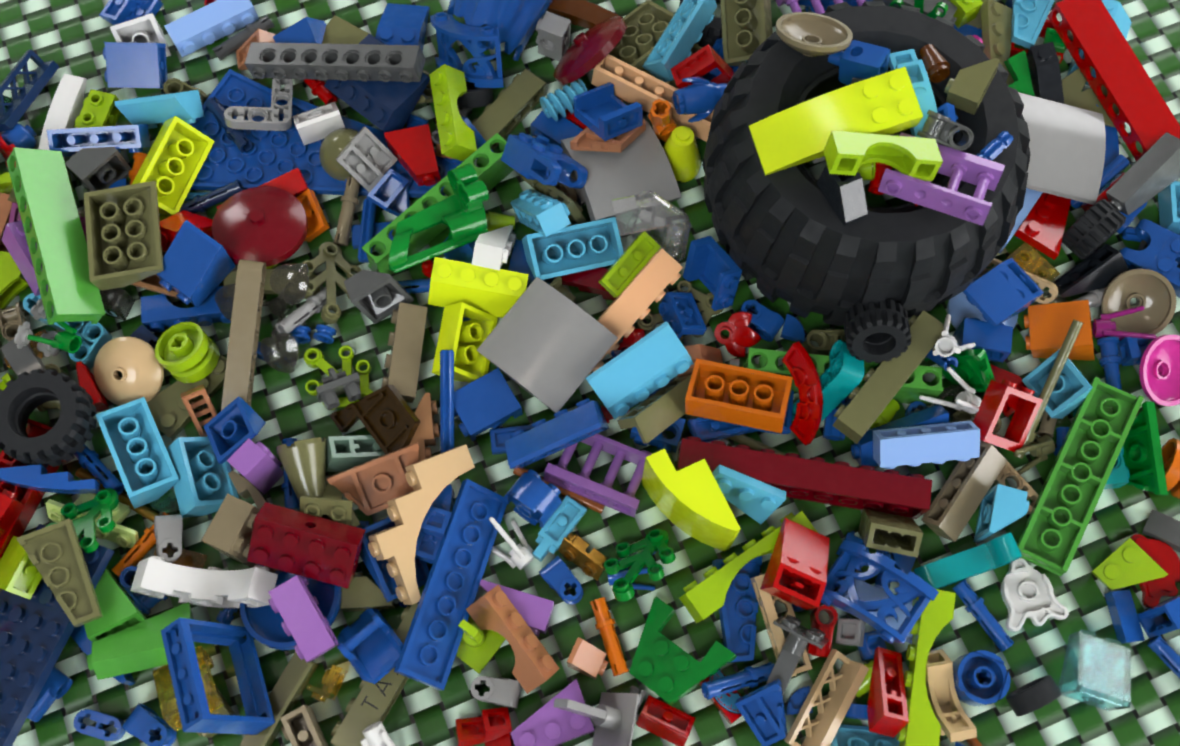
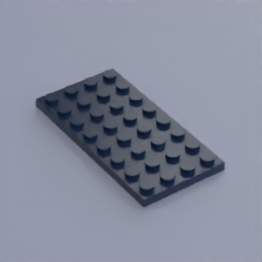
[0,524,115,746]

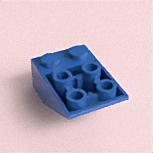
[963,258,1044,327]

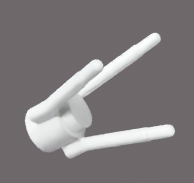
[932,314,976,357]
[919,367,982,414]
[489,517,535,570]
[360,721,396,746]

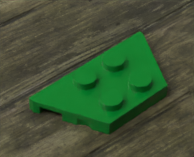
[923,349,995,393]
[1123,401,1168,496]

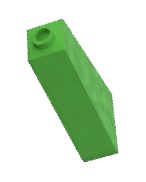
[84,567,147,642]
[87,603,197,680]

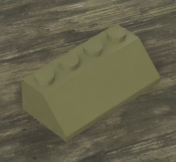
[720,0,773,67]

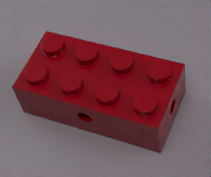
[247,502,366,589]

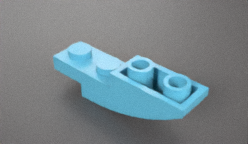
[889,49,938,138]

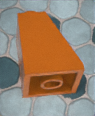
[1024,300,1095,361]

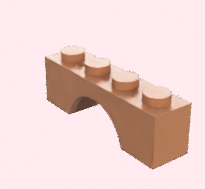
[466,585,560,694]

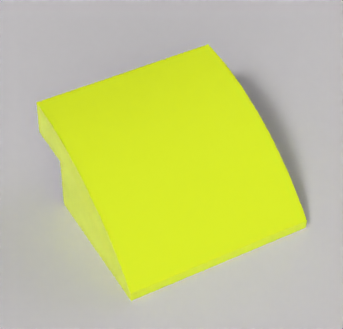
[641,449,741,551]

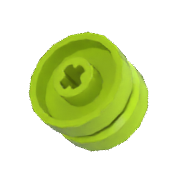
[155,322,220,383]

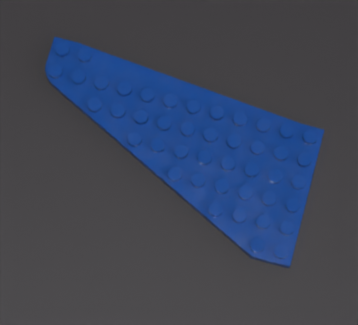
[189,69,462,198]

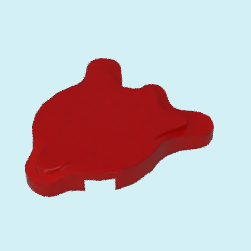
[1130,534,1180,608]

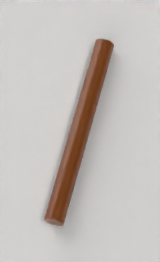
[513,468,605,514]

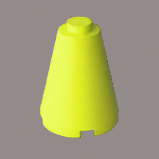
[663,126,701,183]

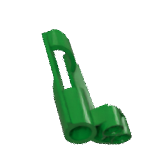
[388,163,489,273]

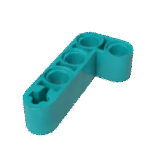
[792,340,865,423]
[914,532,1022,589]

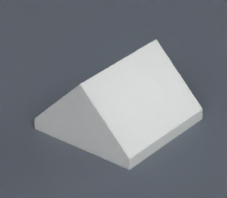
[110,13,171,57]
[293,102,345,146]

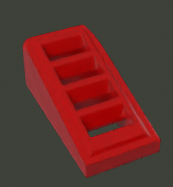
[76,361,109,412]

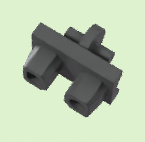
[316,368,361,410]

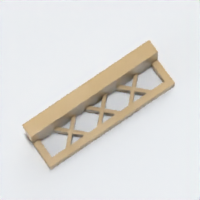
[750,574,812,677]
[784,649,869,746]

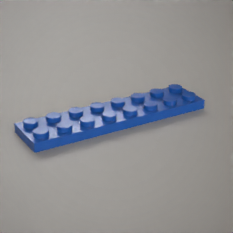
[394,479,507,691]

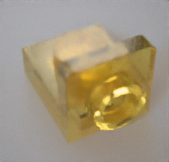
[306,665,348,703]

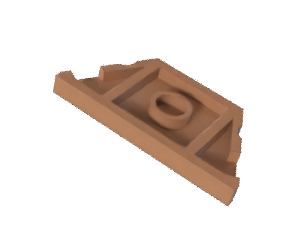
[570,99,646,153]
[327,442,419,516]

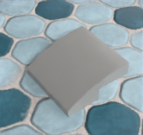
[336,127,398,193]

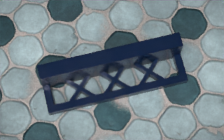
[0,49,60,132]

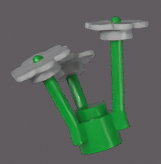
[14,298,82,357]

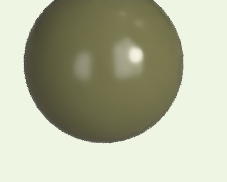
[319,128,359,181]

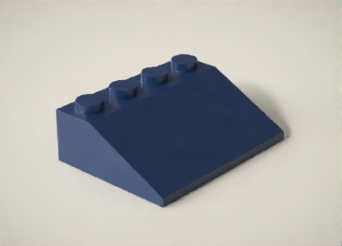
[324,34,430,132]

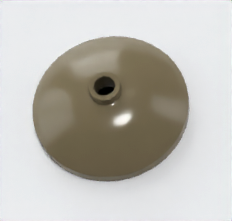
[775,12,853,57]
[1101,268,1176,335]

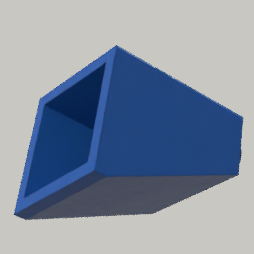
[156,220,236,308]

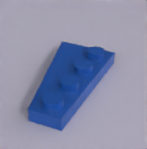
[712,556,763,663]

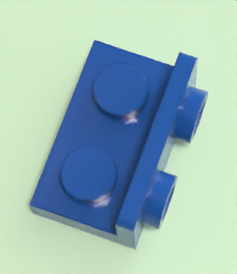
[658,292,707,339]

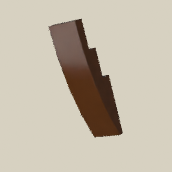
[548,0,623,29]

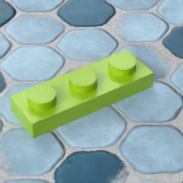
[598,231,661,298]

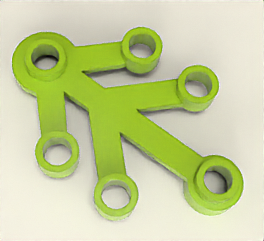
[304,345,373,410]

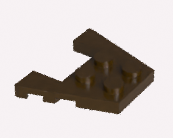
[330,385,421,455]

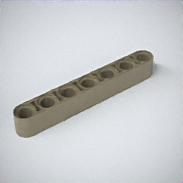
[221,259,267,411]

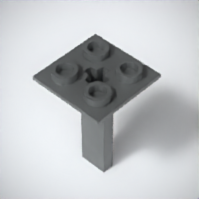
[766,615,829,695]

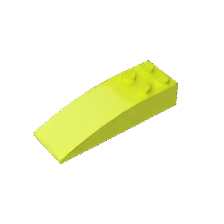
[749,67,923,176]

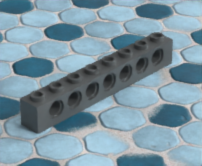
[245,42,425,83]

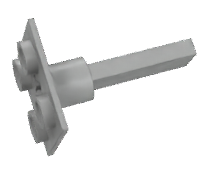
[553,692,639,746]

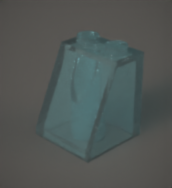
[1058,630,1131,711]

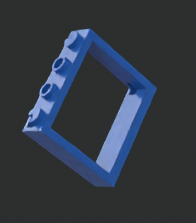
[161,618,275,735]

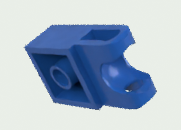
[501,133,588,189]
[1119,219,1180,298]

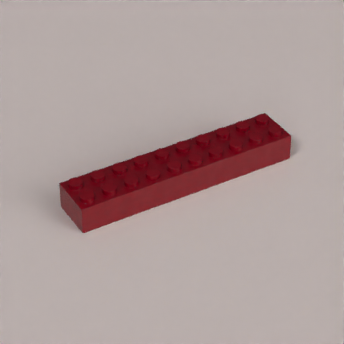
[675,436,932,519]

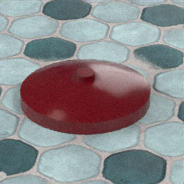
[553,16,627,85]
[212,186,308,267]

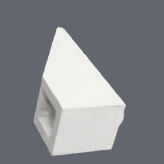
[472,225,516,271]

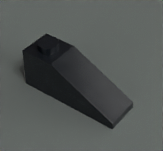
[1026,42,1065,104]
[1053,244,1129,298]

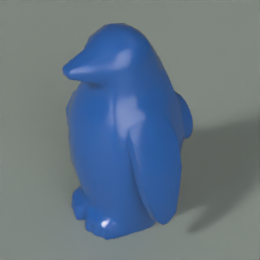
[672,77,727,122]

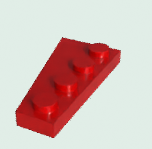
[1014,192,1071,260]

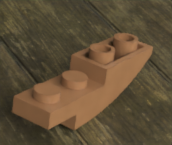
[409,393,440,462]

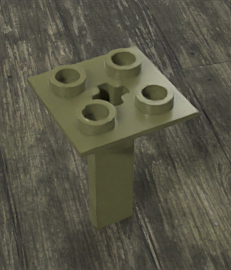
[300,475,353,526]

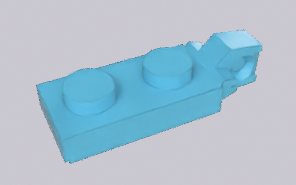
[532,495,587,562]

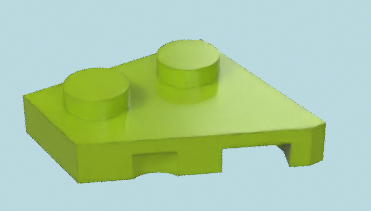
[1091,538,1168,591]

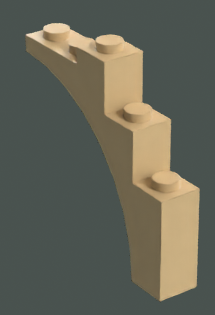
[368,444,475,605]

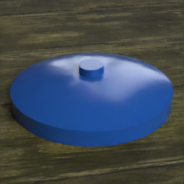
[240,564,341,650]

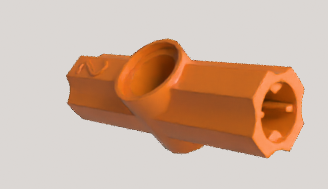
[648,99,677,142]

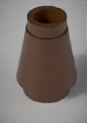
[919,44,950,83]

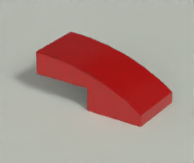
[455,707,512,746]

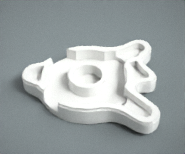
[1001,558,1069,632]

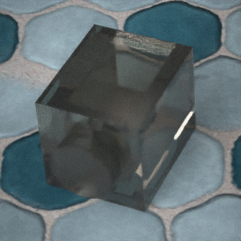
[100,288,135,321]

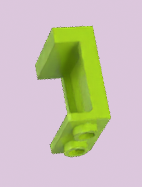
[0,536,42,600]

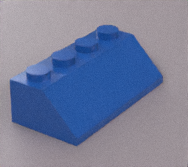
[505,398,609,469]

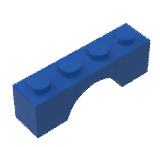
[141,286,234,333]

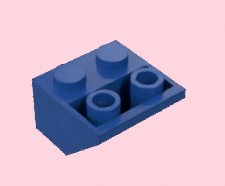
[953,318,1013,363]

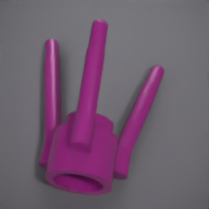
[1092,306,1157,341]

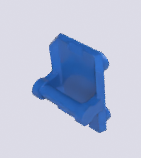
[337,608,404,684]

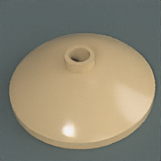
[93,336,164,406]

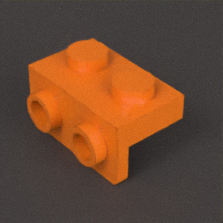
[296,189,330,242]

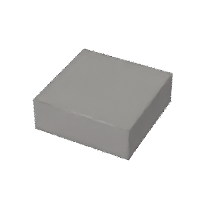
[836,618,866,647]

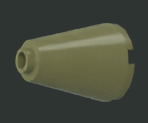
[276,437,327,503]

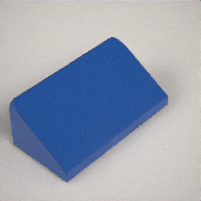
[1104,590,1145,644]

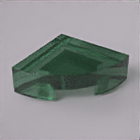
[150,489,180,514]

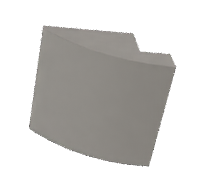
[1018,92,1106,205]
[560,119,681,221]
[476,277,618,413]

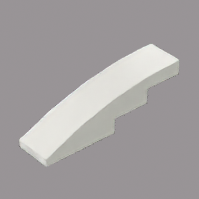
[38,74,87,150]

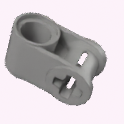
[154,514,183,563]
[471,676,521,708]

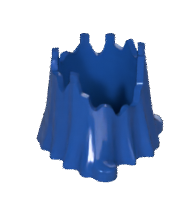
[447,0,553,61]

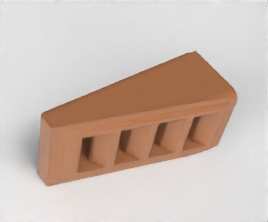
[180,384,217,437]

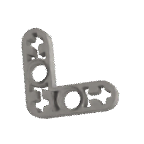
[224,78,293,131]

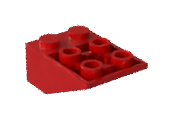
[760,518,830,610]

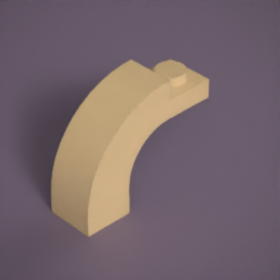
[925,649,977,742]

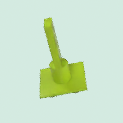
[456,615,506,674]

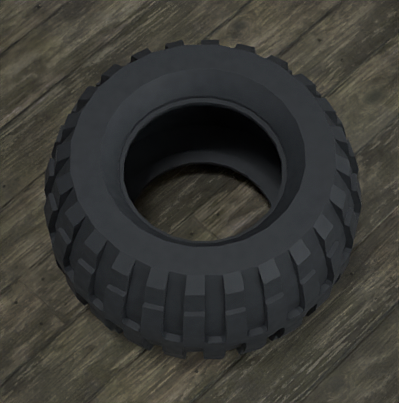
[702,1,1031,327]

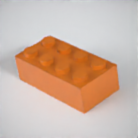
[685,358,793,434]

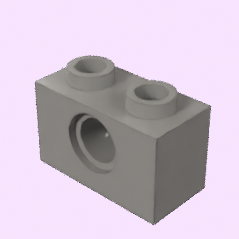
[536,11,571,61]

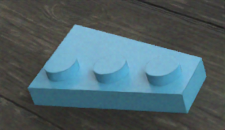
[1011,0,1055,49]
[712,464,786,525]

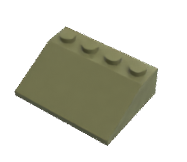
[84,181,164,291]

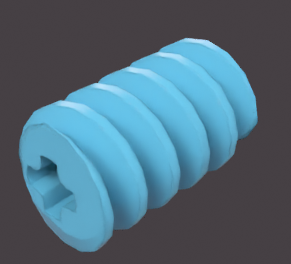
[540,78,587,122]

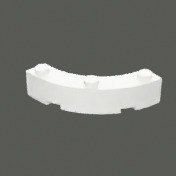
[130,556,278,608]

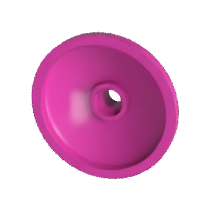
[1139,335,1180,406]

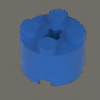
[504,469,562,528]
[953,650,1011,706]

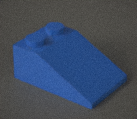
[376,3,430,53]
[360,516,430,602]

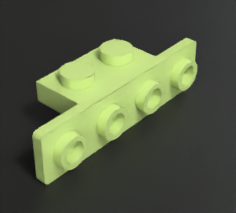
[46,493,139,549]

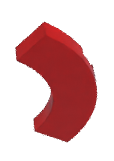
[782,342,823,446]

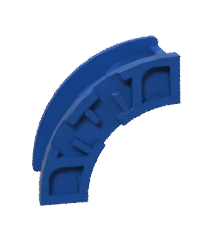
[430,12,504,88]
[821,540,939,644]

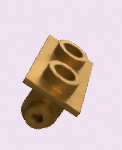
[558,533,608,581]

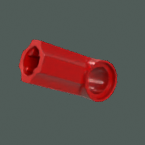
[807,605,838,658]

